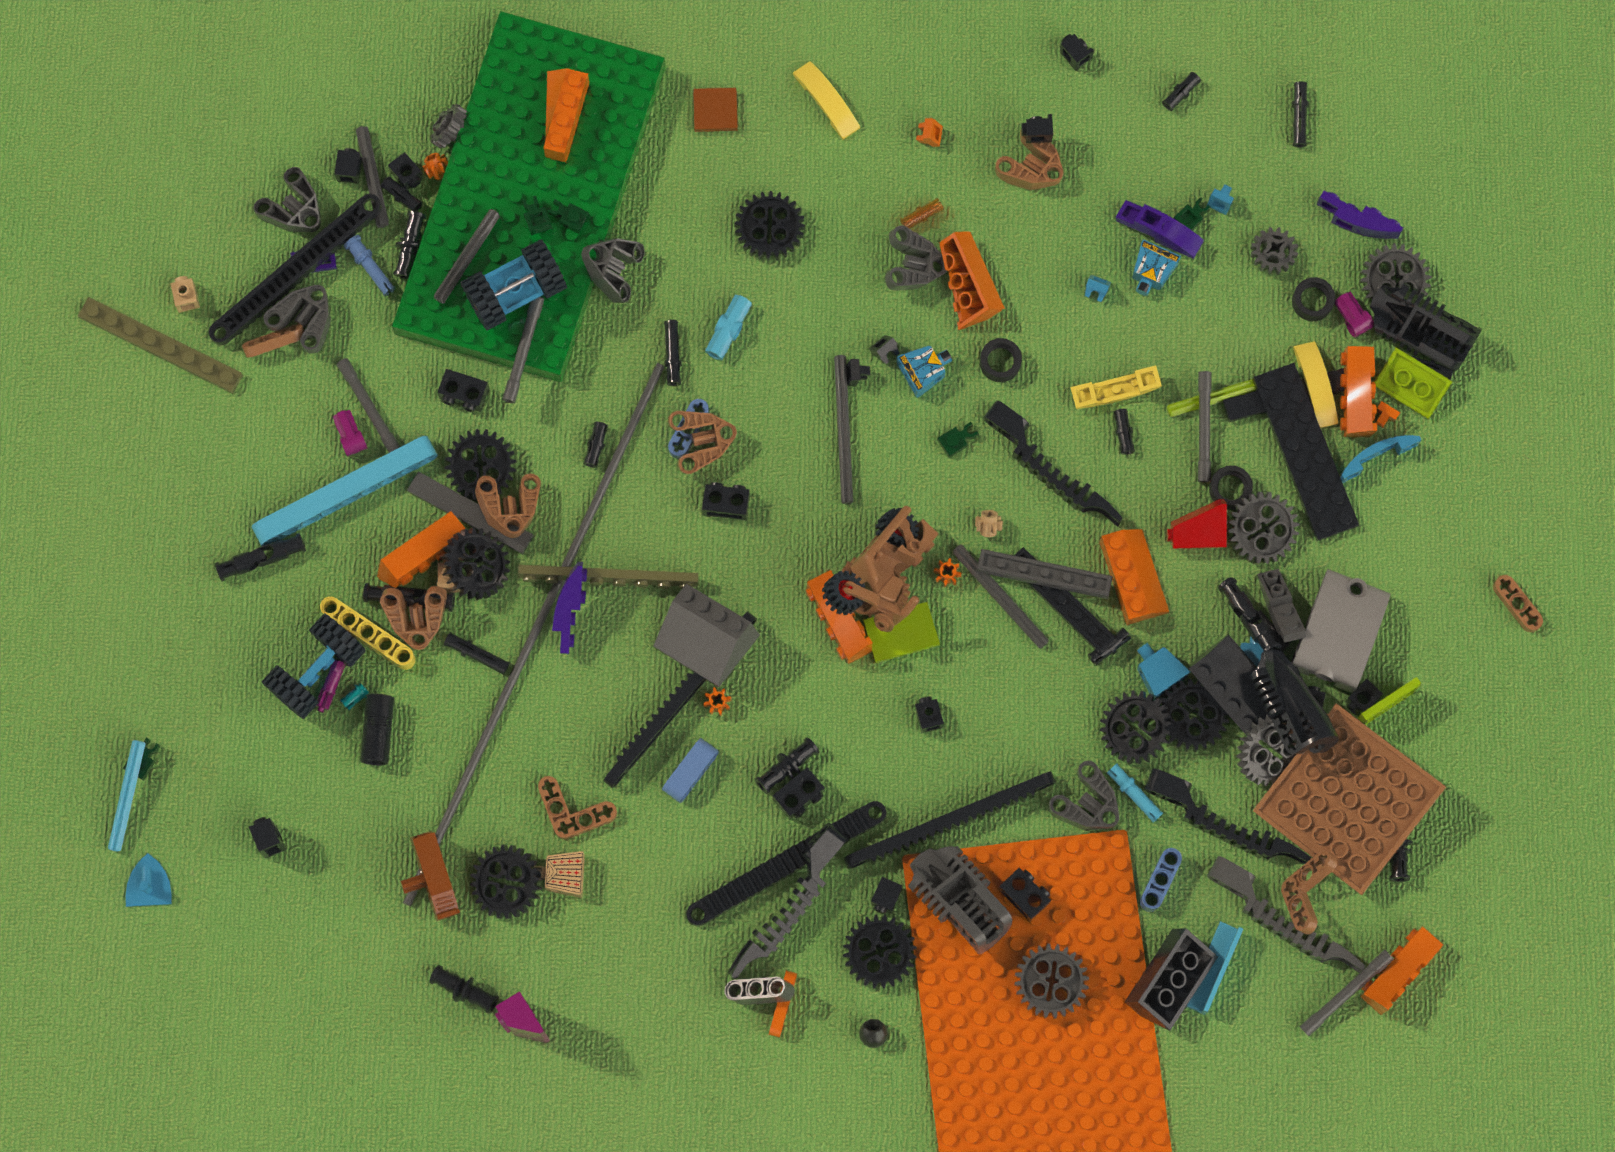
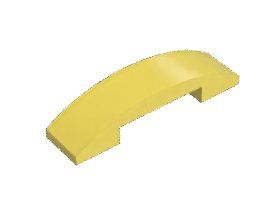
[793,61,860,140]
[1293,341,1338,428]
[1070,365,1162,409]

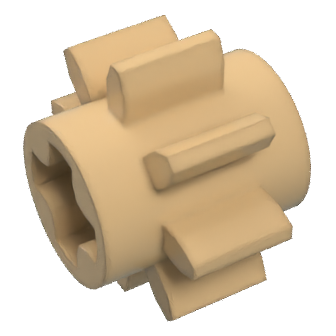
[975,510,1003,537]

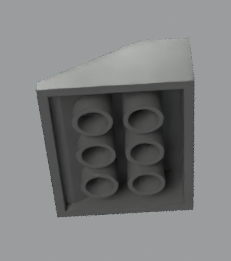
[653,584,760,687]

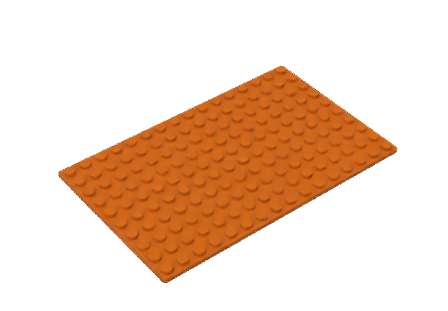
[902,830,1172,1152]

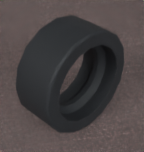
[1292,277,1335,321]
[980,338,1022,382]
[1209,466,1253,510]

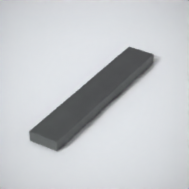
[407,472,534,555]
[976,549,1113,599]

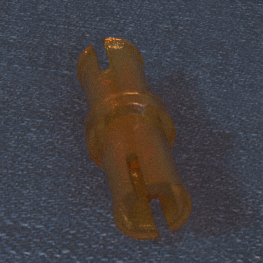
[899,198,944,229]

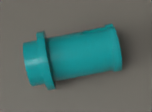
[340,683,369,711]

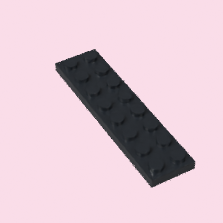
[1252,363,1359,541]

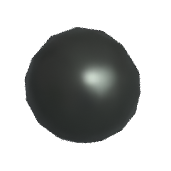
[859,1019,888,1048]

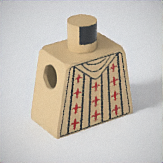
[534,851,585,898]

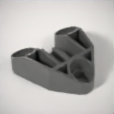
[253,167,321,232]
[885,225,947,291]
[581,238,645,303]
[264,285,331,353]
[1049,761,1119,830]

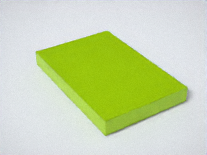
[1374,347,1453,419]
[863,602,940,664]
[1357,677,1421,725]

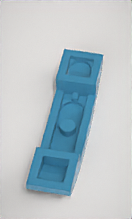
[1340,435,1421,483]

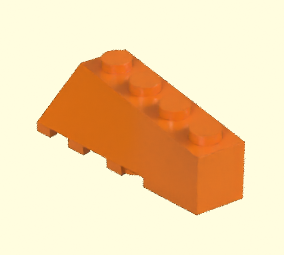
[544,68,589,162]
[939,232,1005,330]
[1340,346,1377,437]
[377,511,466,588]
[805,570,873,664]
[1360,926,1444,1015]

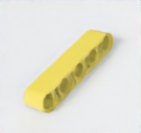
[320,597,416,670]

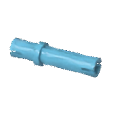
[1107,763,1163,823]

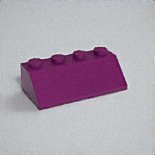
[495,991,550,1043]

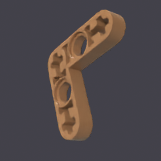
[538,776,617,840]
[1281,850,1337,935]

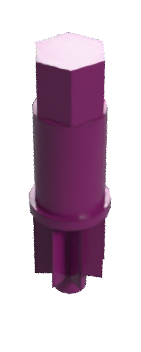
[316,660,346,713]

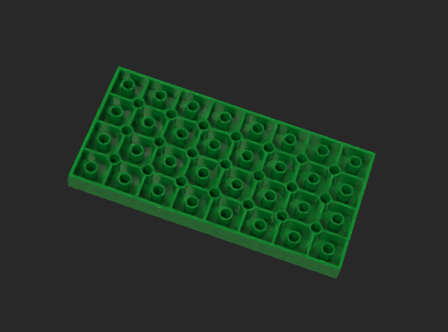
[392,11,666,383]

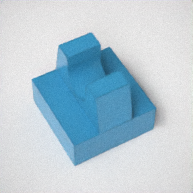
[1207,184,1234,215]
[1085,275,1111,302]

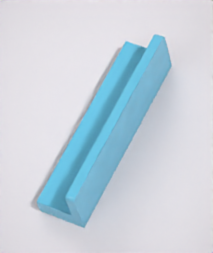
[1186,921,1243,1015]

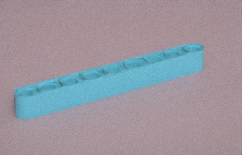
[251,436,438,547]

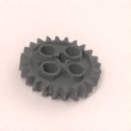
[1359,243,1432,305]
[1227,492,1300,564]
[1236,715,1297,786]
[1014,944,1089,1019]

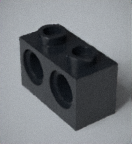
[437,369,490,413]
[702,482,750,521]
[772,767,825,820]
[249,817,287,859]
[998,868,1051,922]

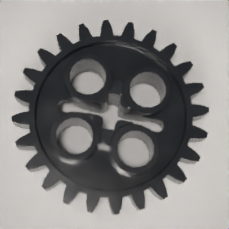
[734,191,805,261]
[444,429,517,501]
[440,527,510,600]
[1159,679,1229,752]
[1100,690,1173,764]
[470,845,543,919]
[843,914,917,990]

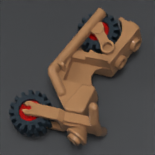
[822,506,939,632]

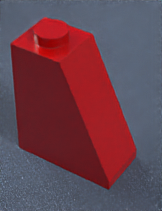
[1167,499,1227,549]

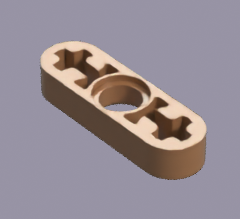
[242,324,304,357]
[1493,575,1543,632]

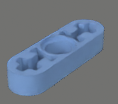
[668,399,709,459]

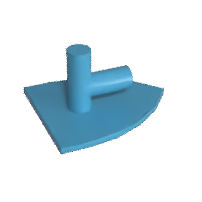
[126,853,172,907]

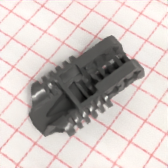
[908,846,1012,954]

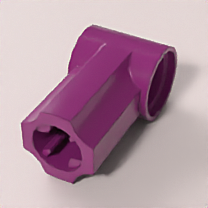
[1334,291,1374,338]
[333,410,368,457]

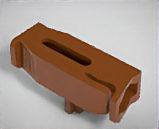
[400,831,460,921]

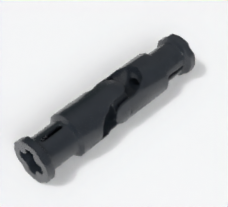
[215,533,306,582]
[1218,577,1282,651]
[363,583,455,612]

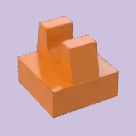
[916,118,943,147]
[1376,401,1400,428]

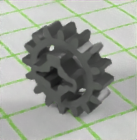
[430,103,467,149]
[1250,227,1298,275]

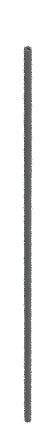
[403,363,664,906]

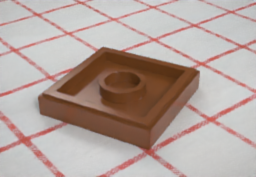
[693,88,738,132]

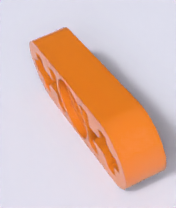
[769,970,797,1038]

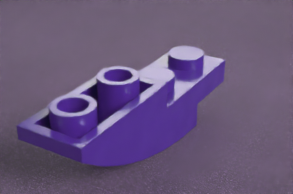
[1317,190,1403,239]
[1116,200,1204,259]
[552,562,587,654]

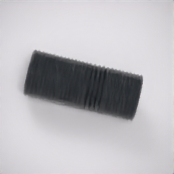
[359,694,395,766]

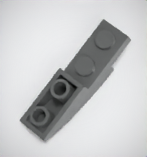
[1257,569,1306,643]

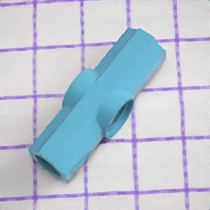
[705,295,752,361]

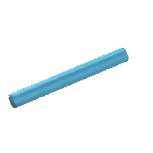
[108,740,145,852]

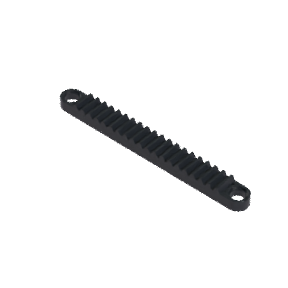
[209,193,382,345]
[603,611,757,788]
[843,771,1056,869]
[686,801,886,927]

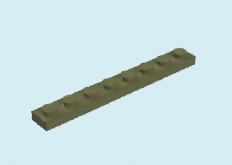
[78,297,243,394]
[518,565,698,589]

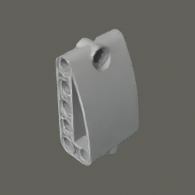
[1291,569,1391,693]

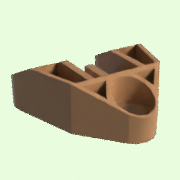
[995,130,1063,190]
[668,411,737,474]
[475,474,541,538]
[380,586,447,650]

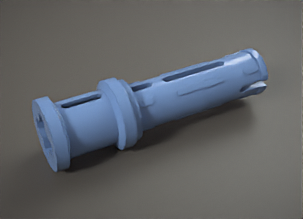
[344,235,395,296]

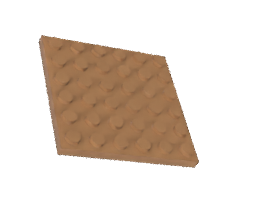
[1253,703,1447,895]

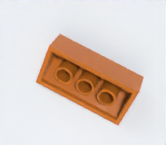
[1099,529,1169,625]

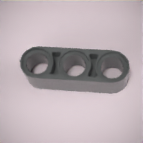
[724,977,795,1005]

